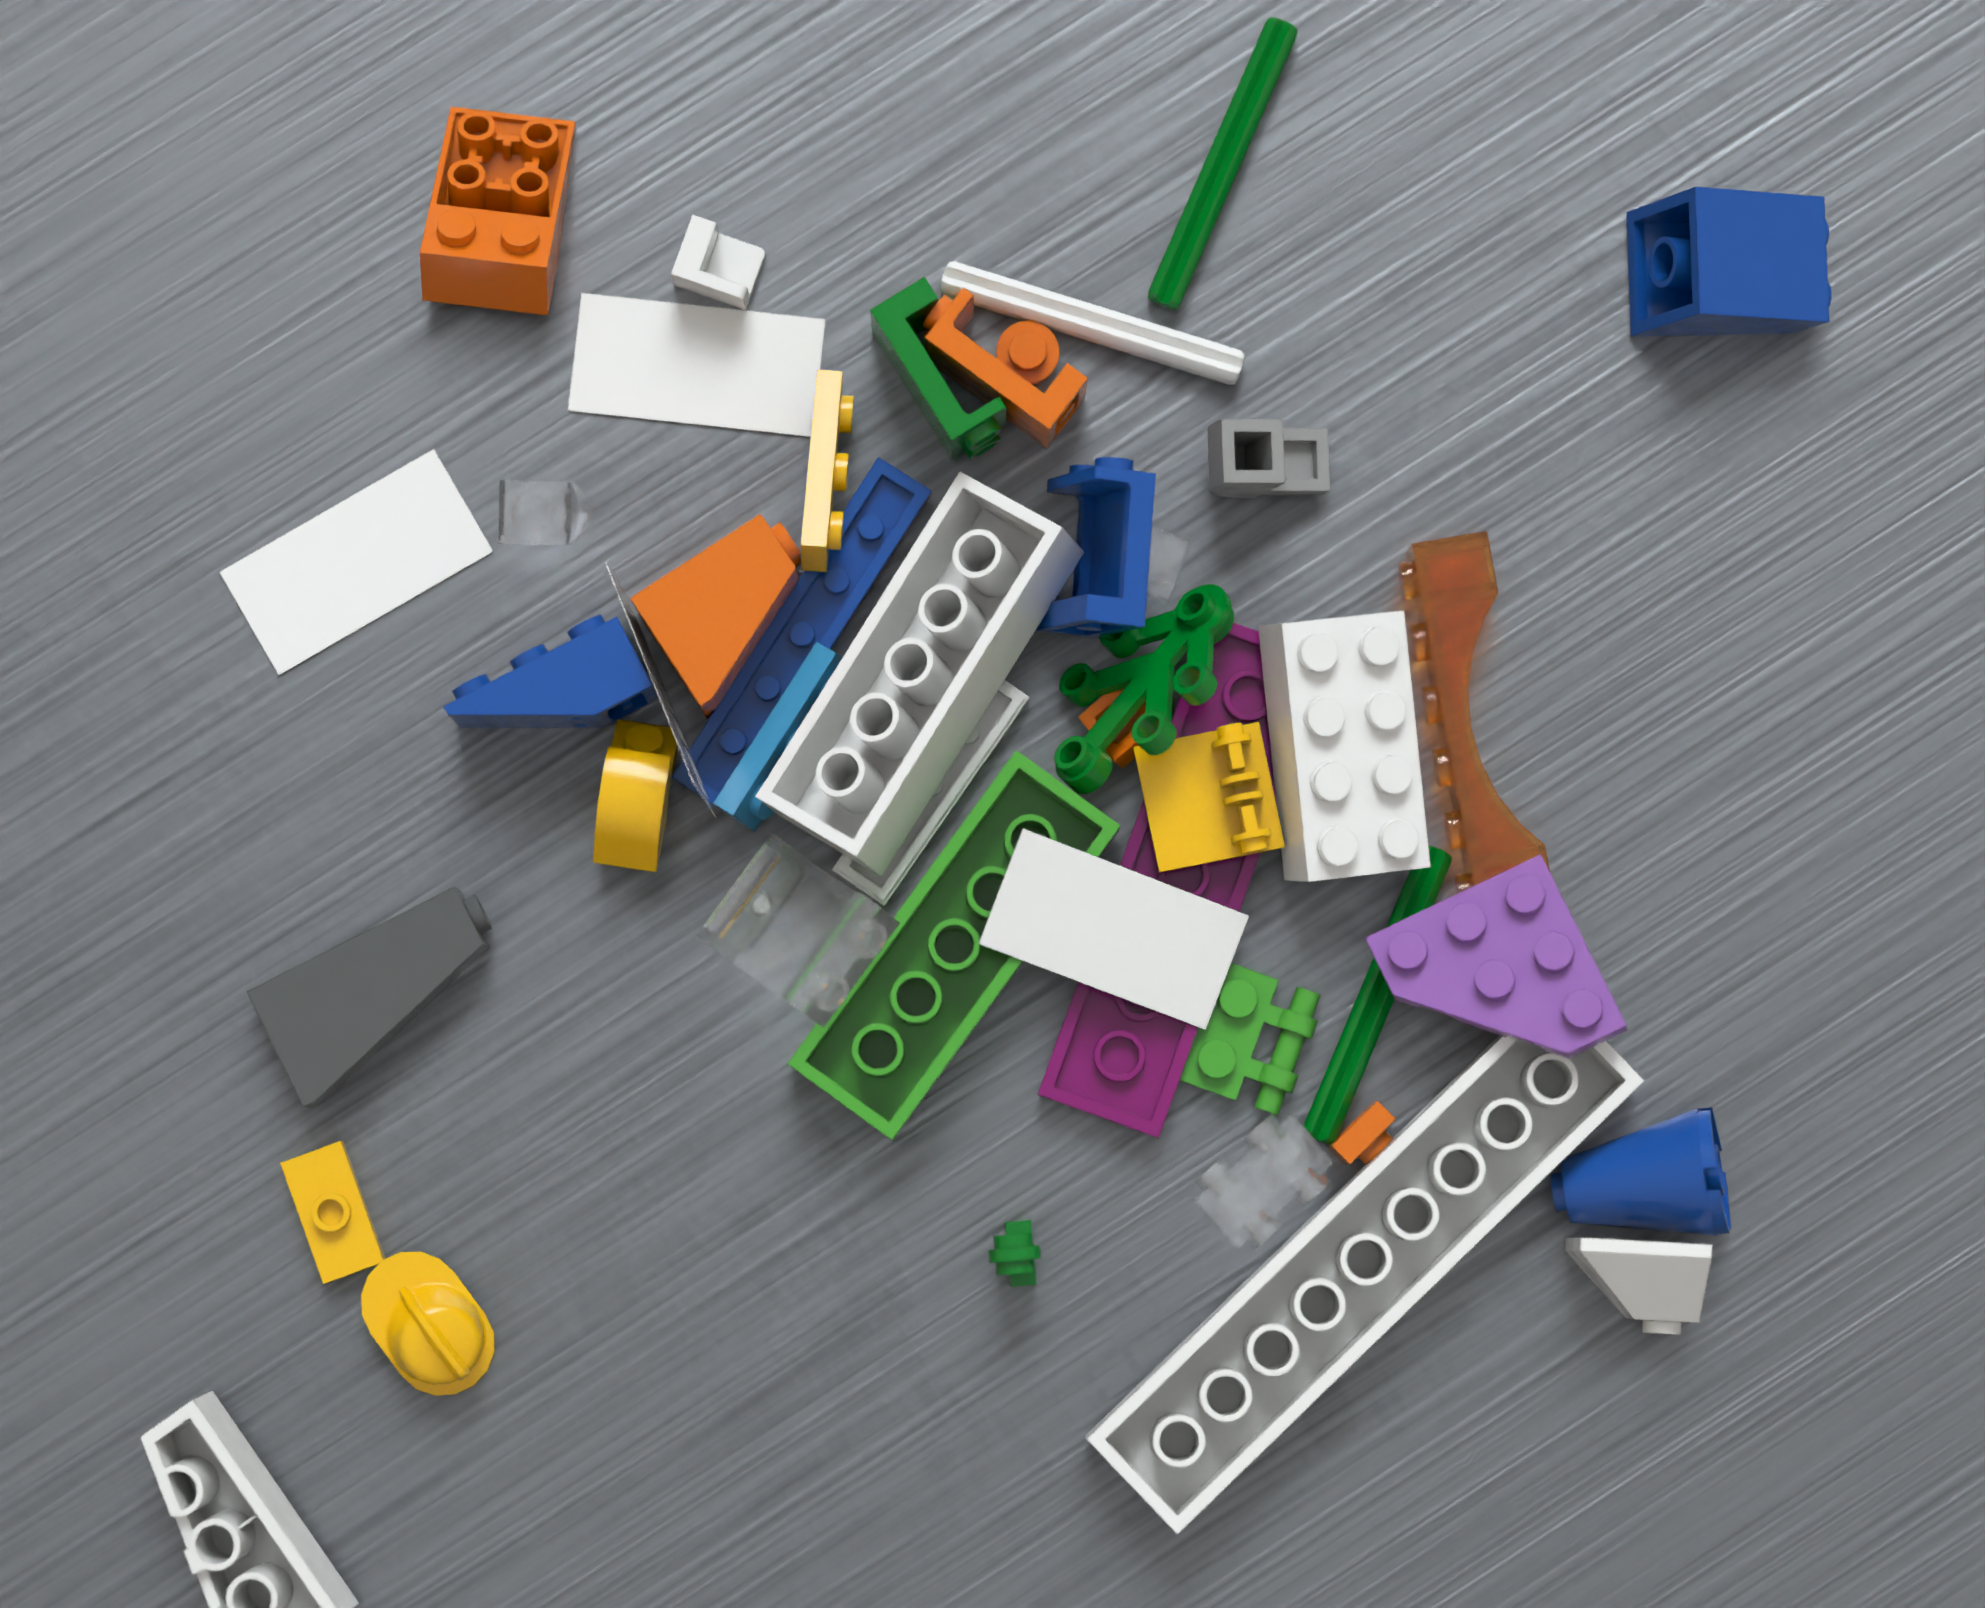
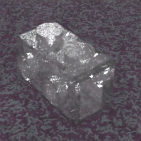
[1192,1114,1335,1250]

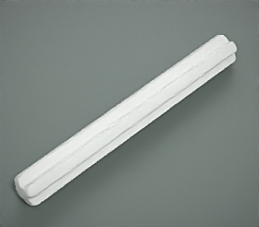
[940,261,1244,385]

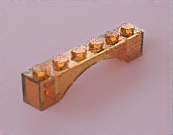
[1398,531,1550,894]

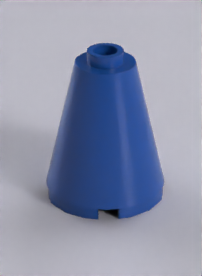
[1551,1107,1731,1236]

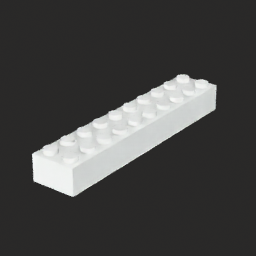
[1085,1035,1644,1534]

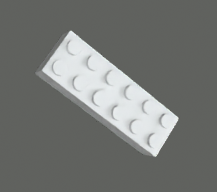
[755,472,1084,877]

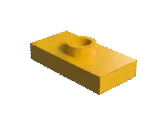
[280,1141,385,1284]

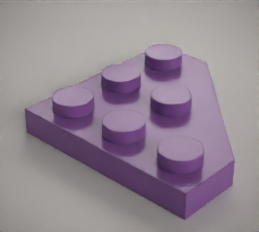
[1365,854,1627,1058]

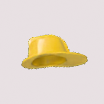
[361,1251,495,1396]

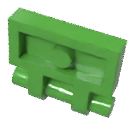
[1179,963,1321,1116]

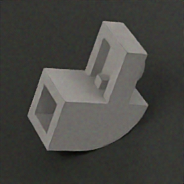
[1207,419,1330,499]

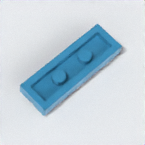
[713,641,842,832]

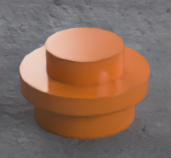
[996,321,1059,384]

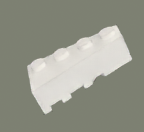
[141,1391,359,1608]

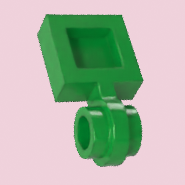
[988,1220,1041,1287]

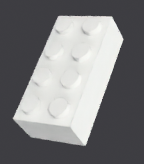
[1258,611,1430,882]

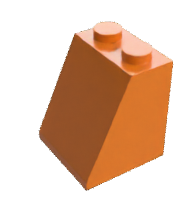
[630,514,801,719]

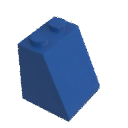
[1626,187,1832,337]

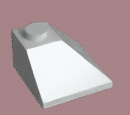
[1564,1238,1712,1334]

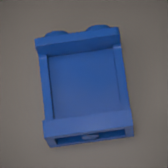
[1035,457,1156,638]

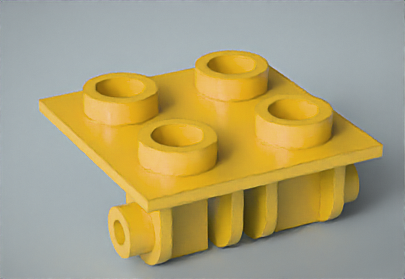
[1133,722,1285,873]

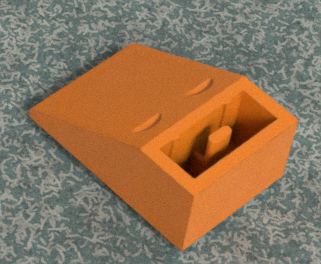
[420,107,576,315]

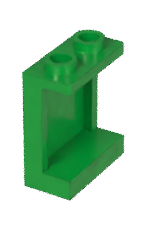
[870,276,1006,460]

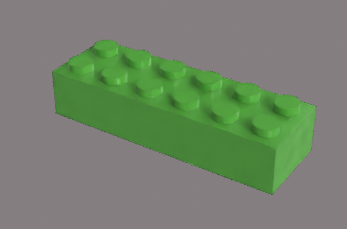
[787,750,1121,1141]

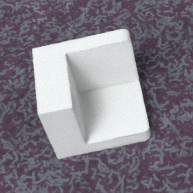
[671,215,765,310]

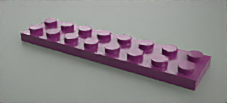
[1037,623,1277,1138]

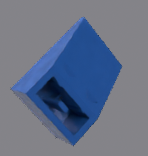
[443,615,660,728]

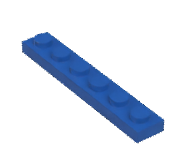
[672,457,932,810]

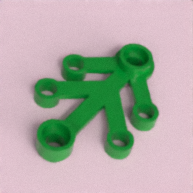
[1054,584,1234,794]

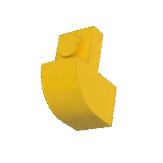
[593,719,679,872]

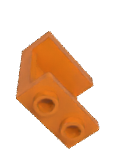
[923,288,1088,449]

